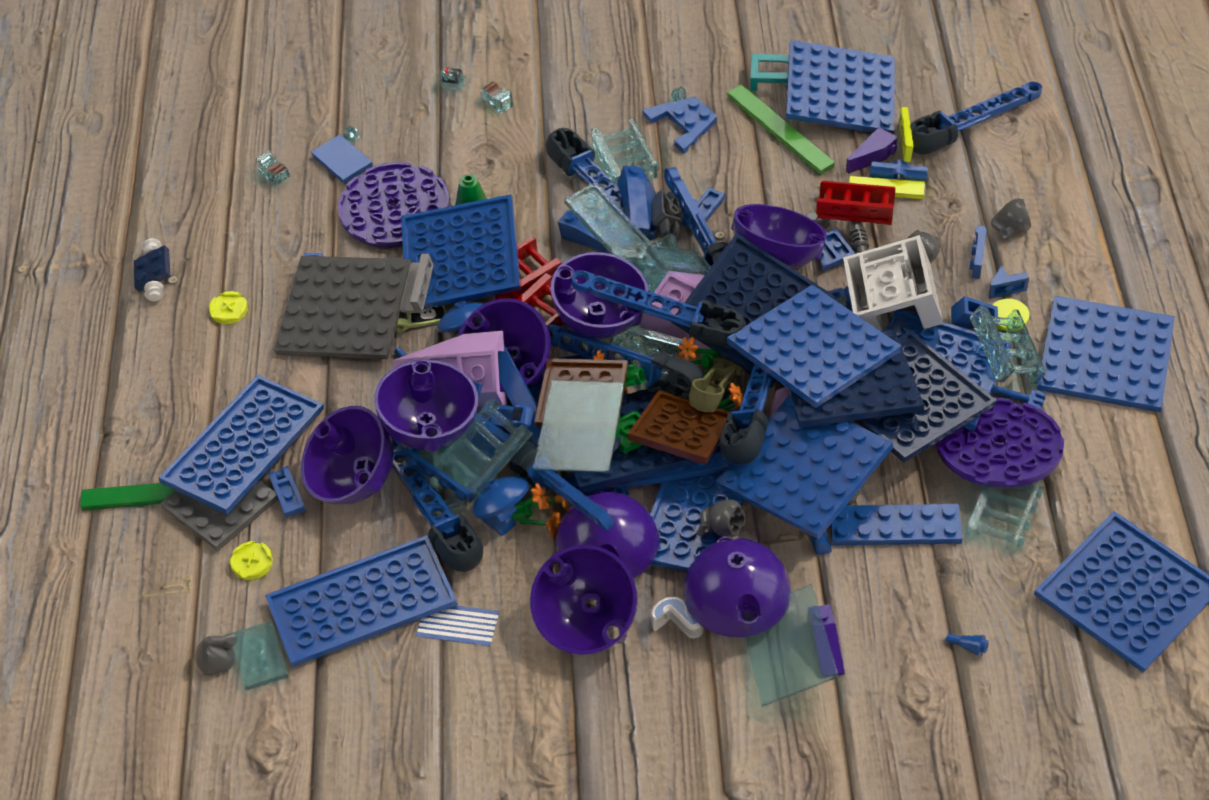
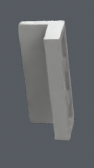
[400,254,434,313]

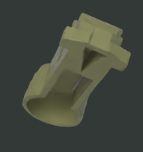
[689,357,743,412]

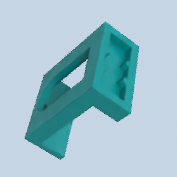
[750,54,789,91]

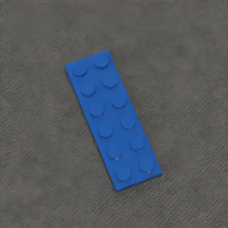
[831,504,963,546]

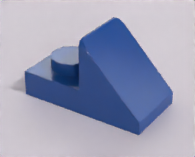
[989,266,1029,299]
[481,505,517,536]

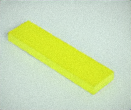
[899,107,913,162]
[849,176,925,199]

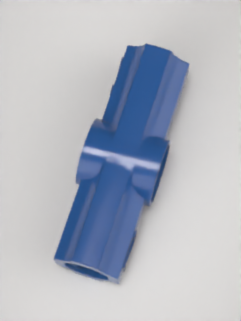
[870,160,928,183]

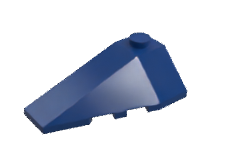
[617,165,656,232]
[558,210,634,258]

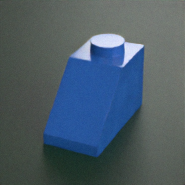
[951,296,998,329]

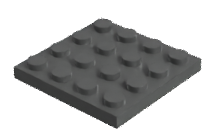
[160,481,278,551]

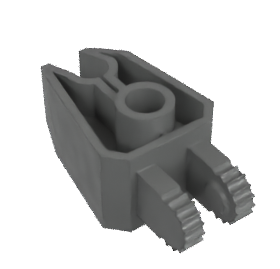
[652,189,684,238]

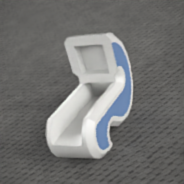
[650,597,704,638]

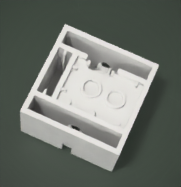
[843,235,943,331]

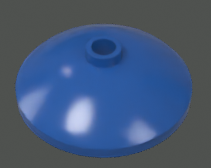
[437,301,484,333]
[472,476,529,519]

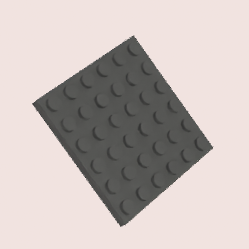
[274,256,412,359]

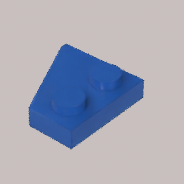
[820,229,855,271]

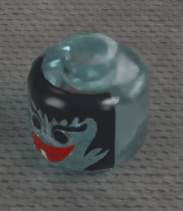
[439,67,466,91]

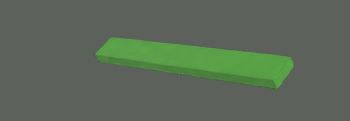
[727,84,835,175]

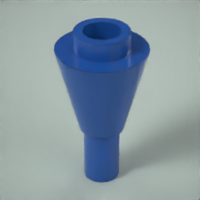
[946,633,989,657]

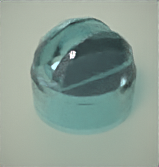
[671,87,686,101]
[344,126,359,142]

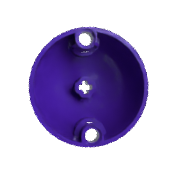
[731,204,827,270]
[551,252,649,339]
[458,299,551,392]
[374,360,478,452]
[301,406,394,505]
[555,491,660,578]
[683,537,791,637]
[530,545,638,655]

